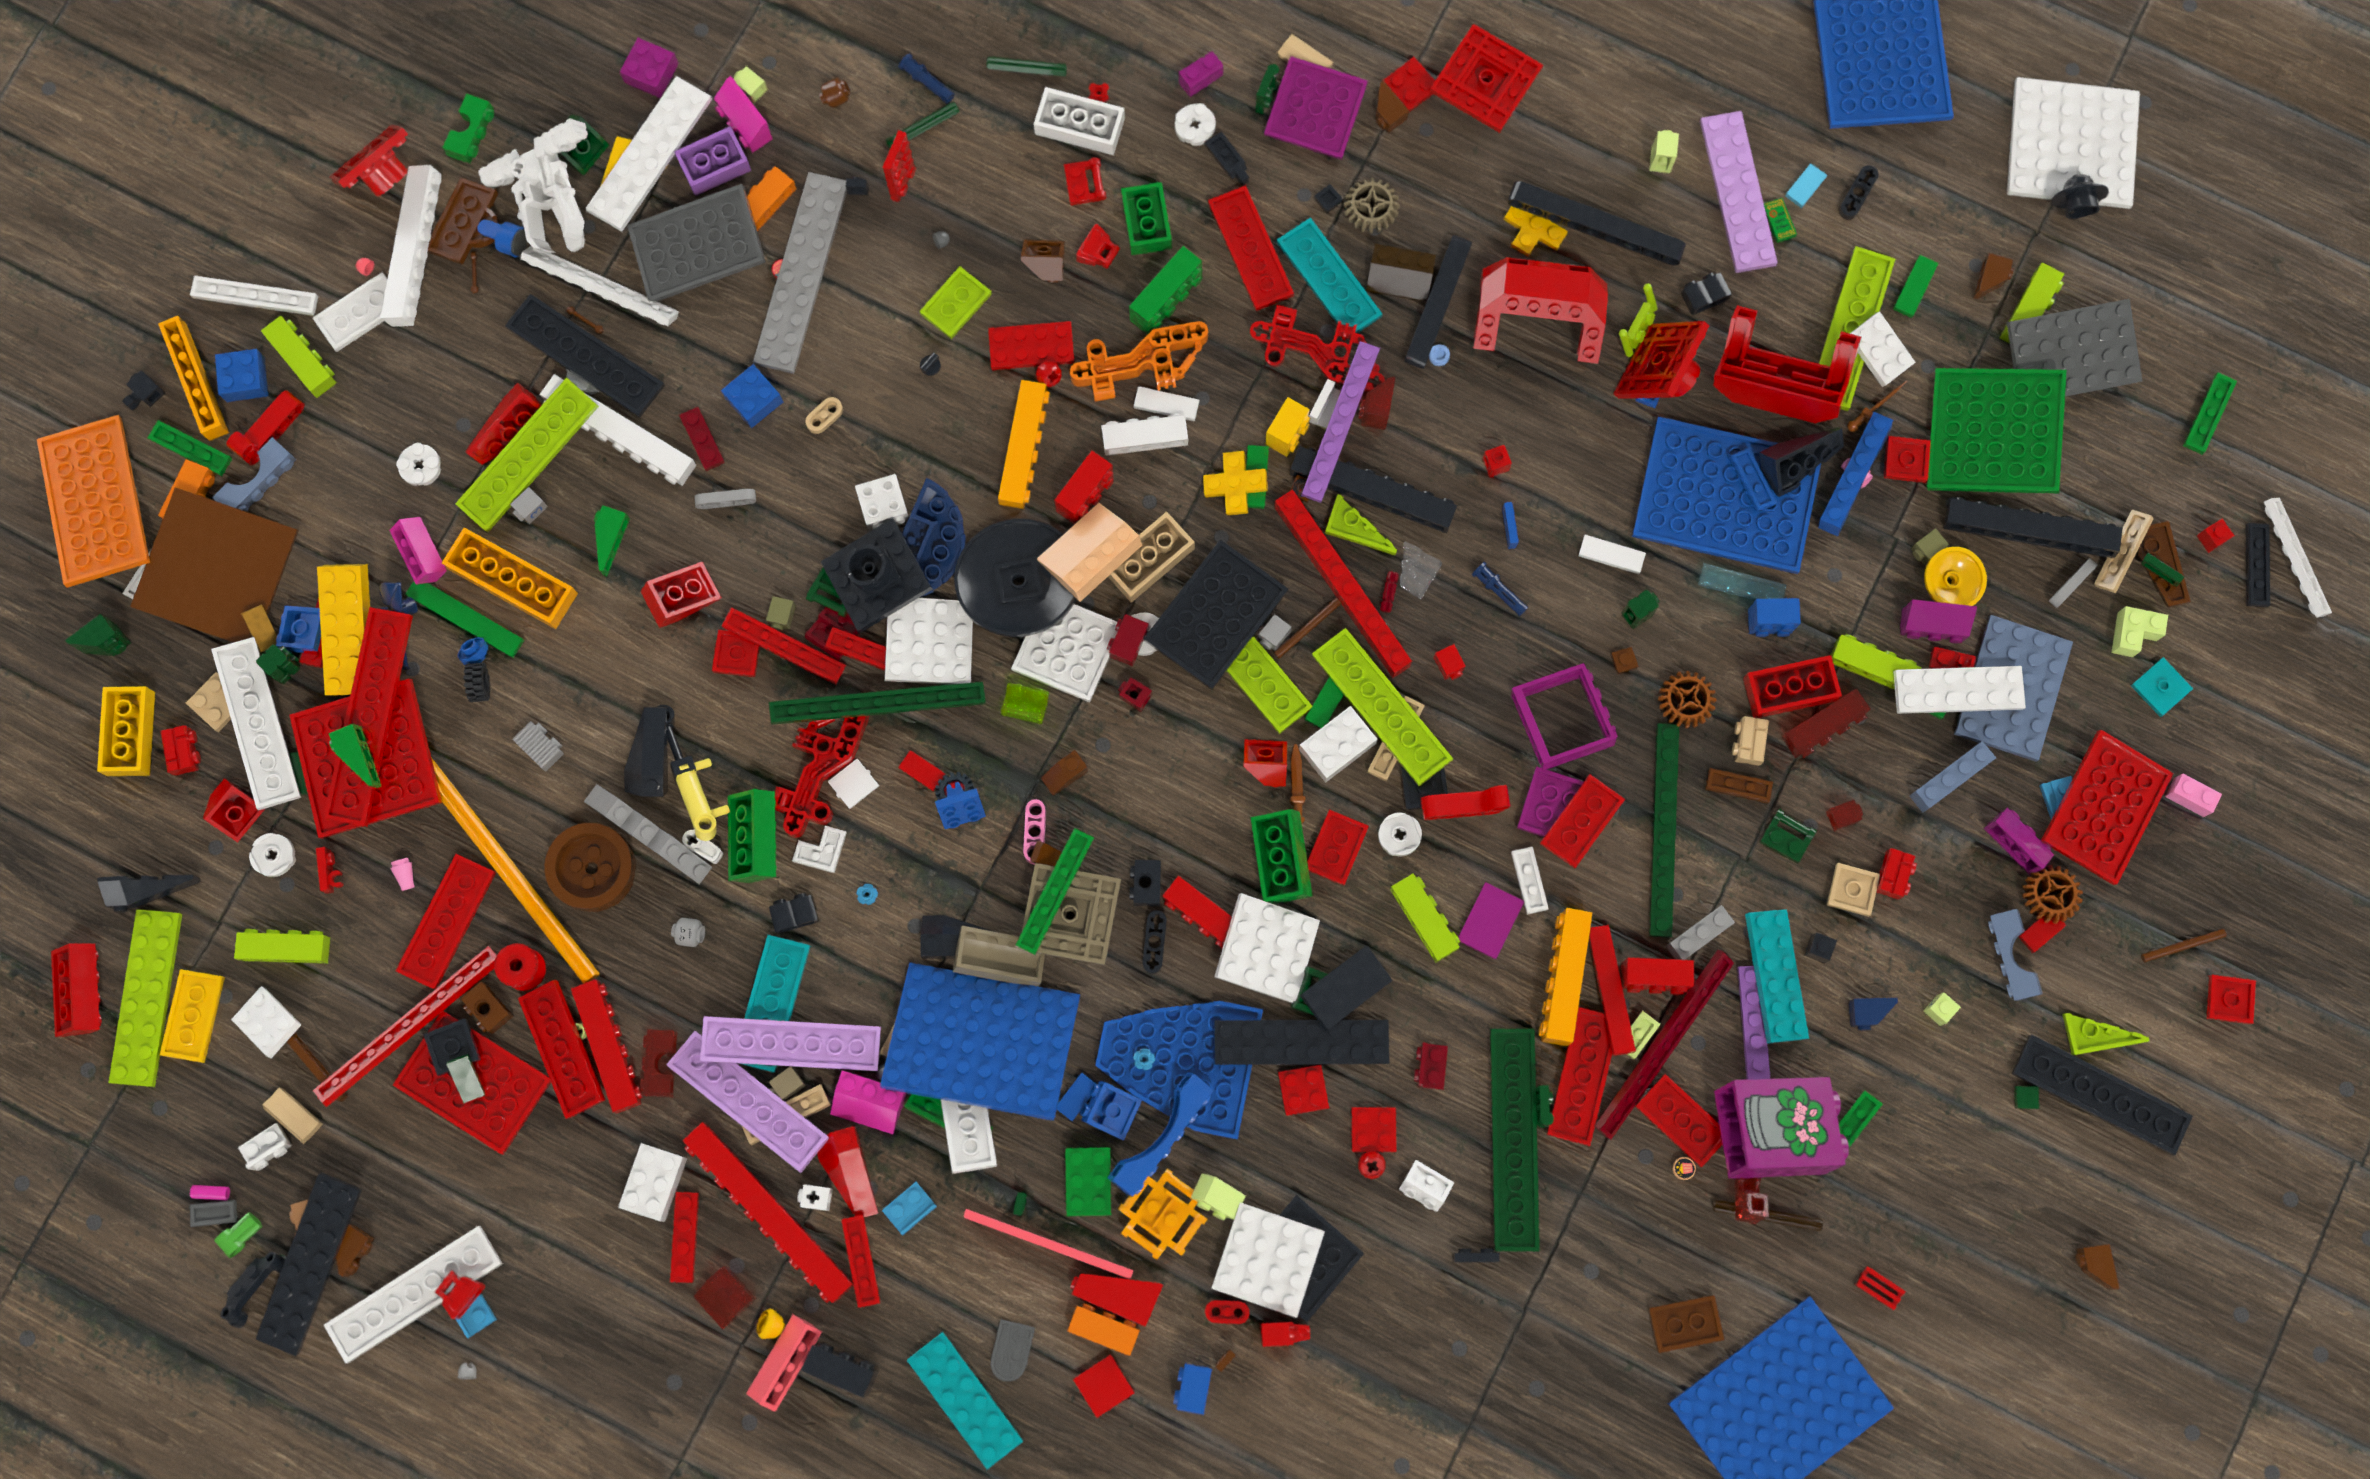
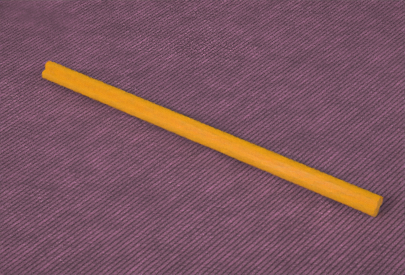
[431,757,600,984]

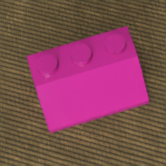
[714,76,772,153]
[831,1071,907,1134]

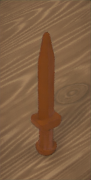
[1847,381,1907,432]
[1290,744,1306,823]

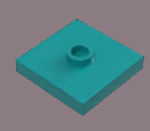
[2131,657,2193,717]

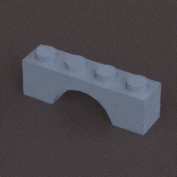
[212,438,296,512]
[1910,741,1996,813]
[1988,909,2043,1001]

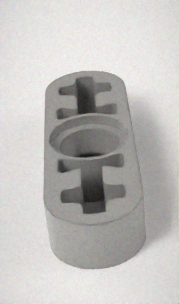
[694,489,756,509]
[2049,558,2097,608]

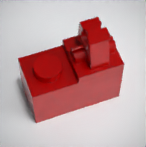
[1261,1322,1310,1347]

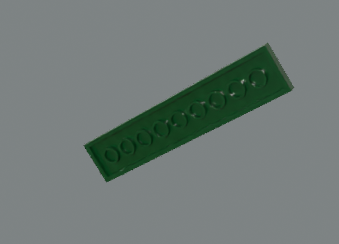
[1490,1029,1540,1252]

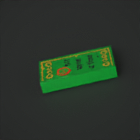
[1764,198,1797,243]

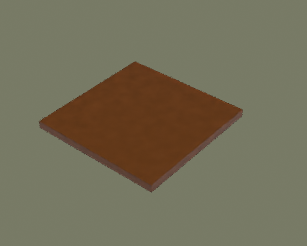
[130,487,299,642]

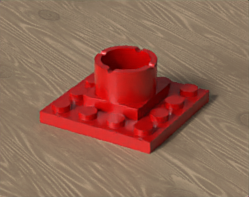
[1430,24,1544,133]
[329,125,408,197]
[1613,321,1709,399]

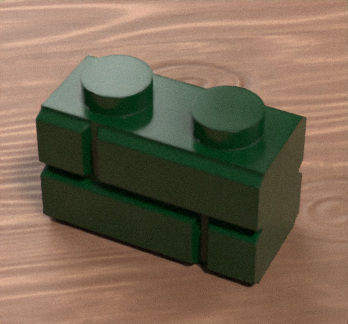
[1621,590,1659,629]
[256,644,300,684]

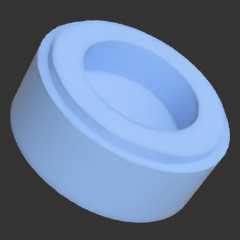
[1429,344,1450,366]

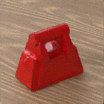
[1076,224,1120,269]
[434,1270,485,1319]

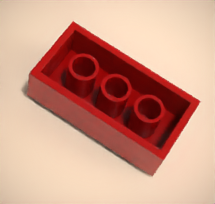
[1743,655,1842,719]

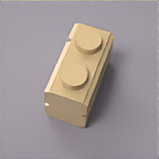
[1732,716,1769,766]

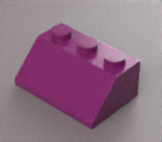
[1900,600,1977,643]
[1983,808,2054,875]

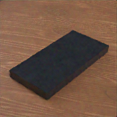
[1300,945,1393,1031]

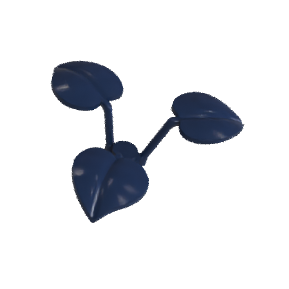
[378,582,418,670]

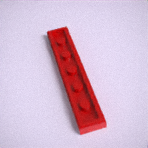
[721,607,846,685]
[1589,925,1636,1056]

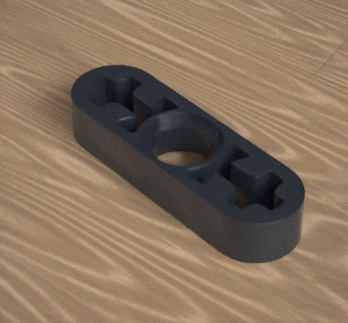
[1839,165,1879,220]
[1143,910,1167,974]

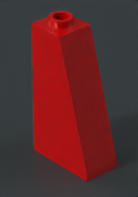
[1070,1273,1163,1327]

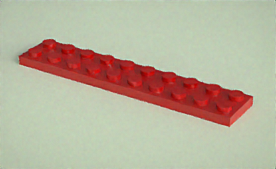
[324,607,413,827]

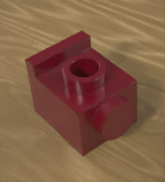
[1118,677,1152,712]

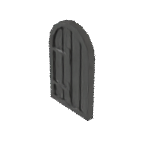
[991,1319,1036,1382]

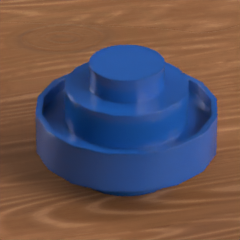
[457,637,488,665]

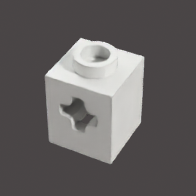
[798,1185,833,1211]

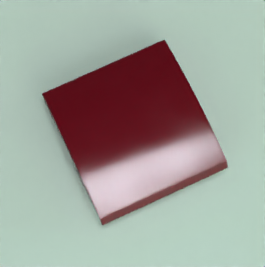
[805,607,860,661]

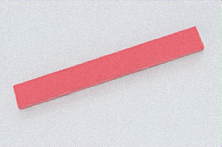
[964,1209,1134,1279]

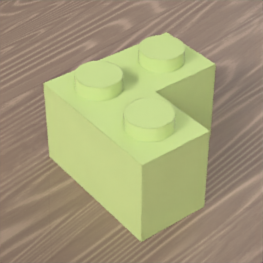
[2111,606,2168,657]

